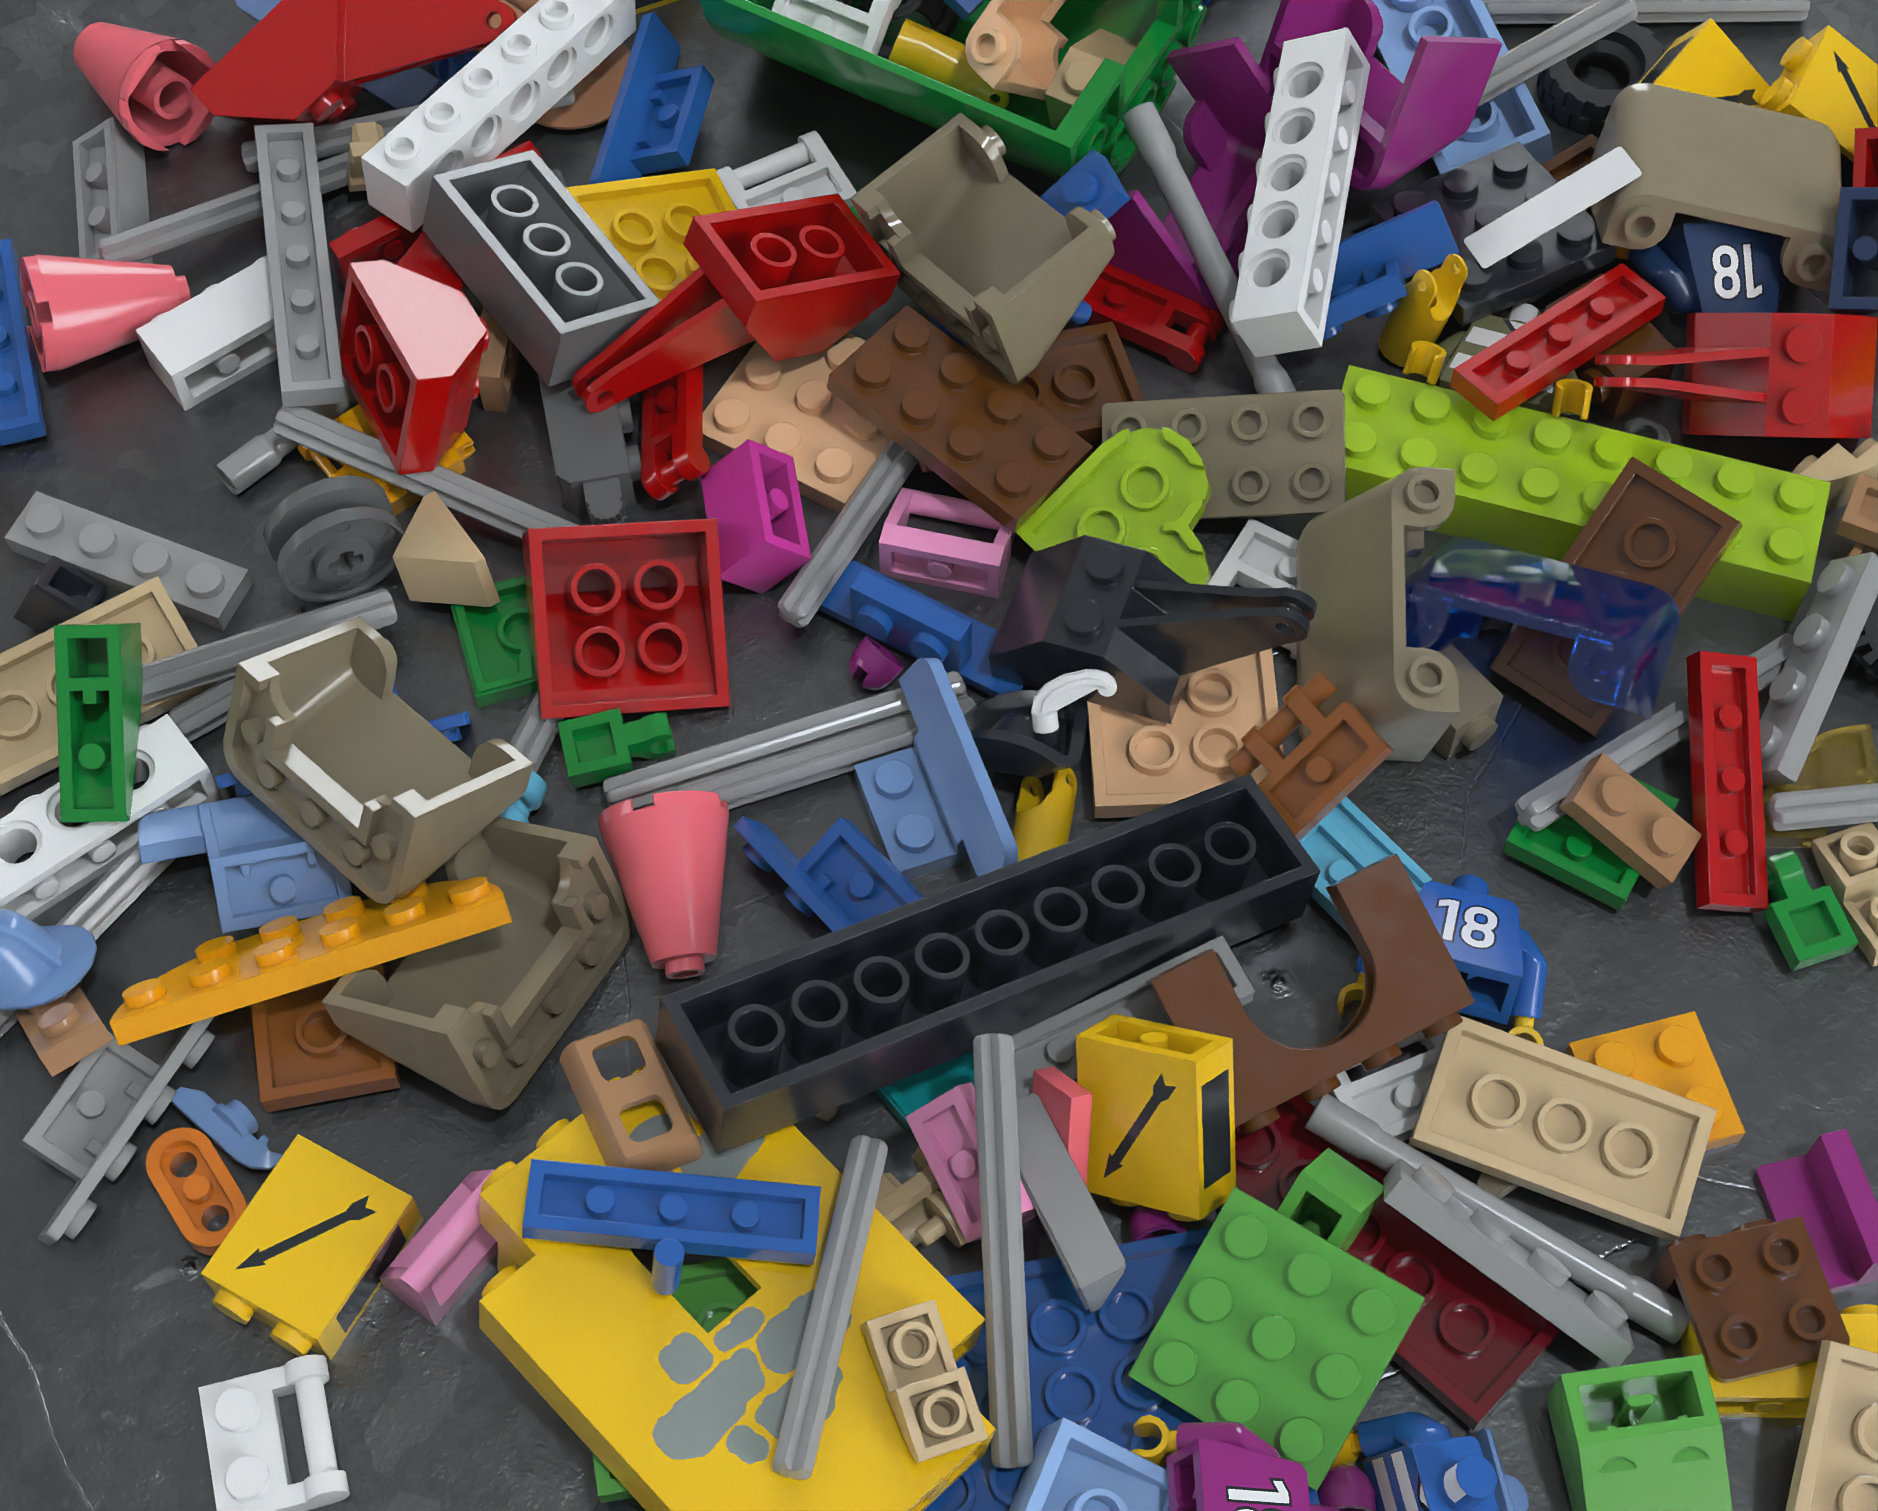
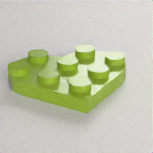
[1016,427,1212,585]

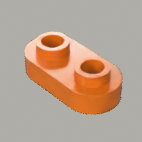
[146,1127,249,1256]

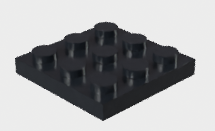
[1370,141,1616,327]

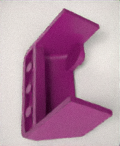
[1259,0,1502,190]
[1108,36,1275,316]

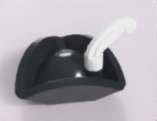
[964,669,1117,778]

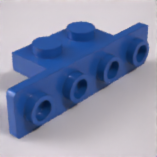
[589,12,715,184]
[1323,200,1459,340]
[818,559,1027,696]
[734,816,924,934]

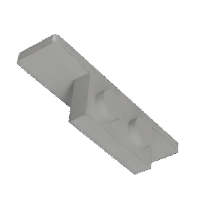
[19,1017,215,1246]

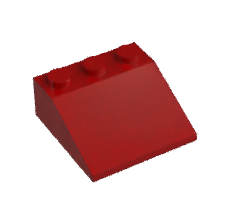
[522,518,730,719]

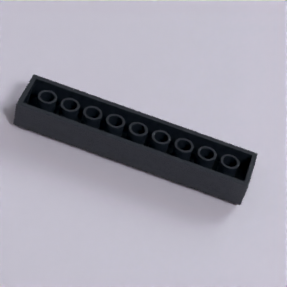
[655,774,1321,1155]

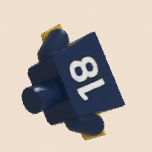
[1615,222,1789,327]

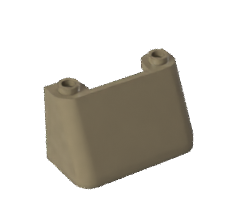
[1590,83,1842,293]
[850,112,1116,384]
[1296,467,1460,762]
[223,616,534,904]
[322,817,632,1110]

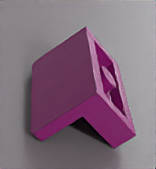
[1754,1129,1878,1292]

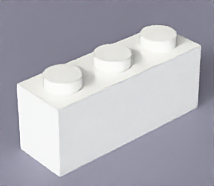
[136,255,337,411]

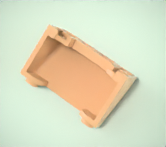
[965,0,1068,101]

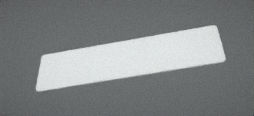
[1464,147,1642,268]

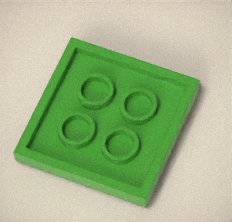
[1128,1187,1426,1491]

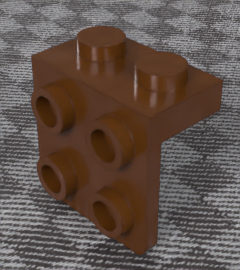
[1650,1216,1850,1383]

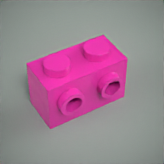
[701,439,811,594]

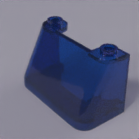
[1405,537,1680,719]

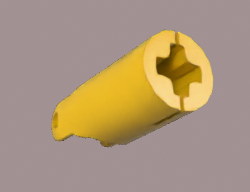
[888,18,1010,109]
[1378,253,1468,367]
[1011,767,1077,861]

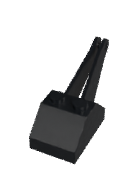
[988,535,1317,724]

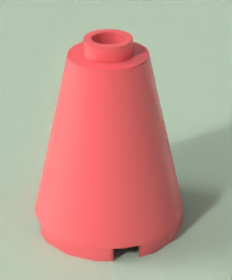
[73,22,216,151]
[19,254,191,372]
[598,790,729,979]

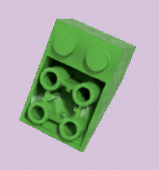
[1546,1354,1733,1511]

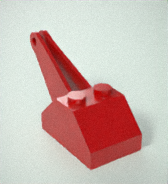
[190,0,518,126]
[571,193,901,413]
[338,231,489,475]
[1594,313,1878,438]

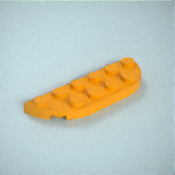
[109,876,512,1046]

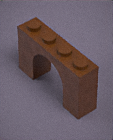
[1145,854,1475,1135]

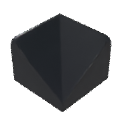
[13,555,107,633]

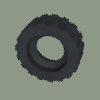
[1536,20,1665,137]

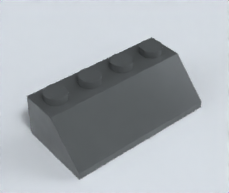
[422,150,660,387]

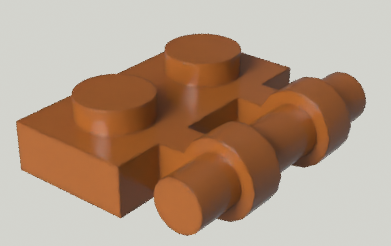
[1227,671,1394,840]

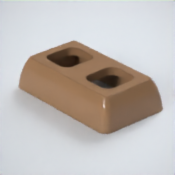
[560,1019,703,1172]

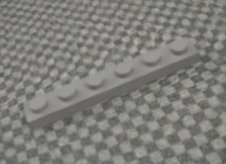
[254,123,345,408]

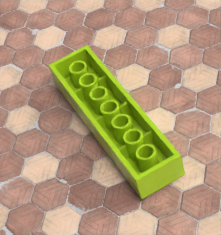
[1341,365,1831,622]

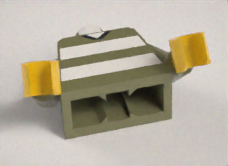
[1402,303,1593,420]

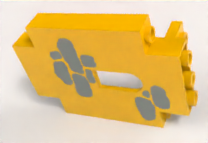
[479,1066,996,1511]

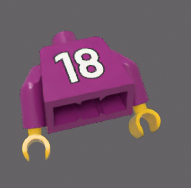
[1131,1415,1340,1511]

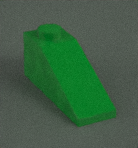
[54,623,143,822]

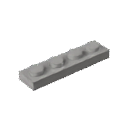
[5,491,254,631]
[1760,552,1878,786]
[1011,935,1256,1100]
[1383,1158,1634,1367]

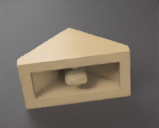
[392,491,501,607]

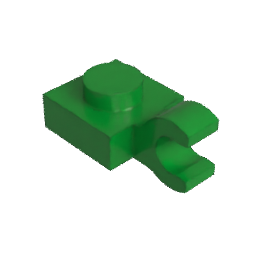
[558,708,677,789]
[1763,850,1859,971]

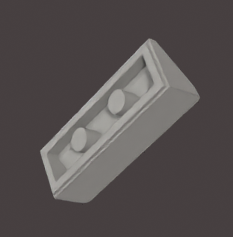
[72,116,153,264]
[1016,1093,1126,1313]

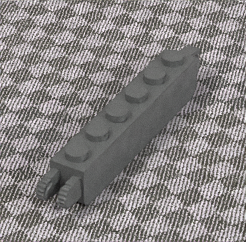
[538,169,642,525]

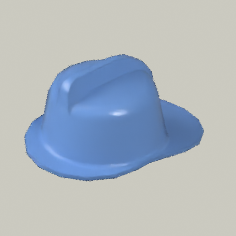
[0,909,97,1010]

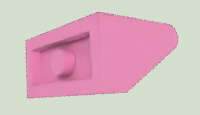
[879,487,1016,599]
[905,1082,1036,1243]
[379,1169,498,1326]

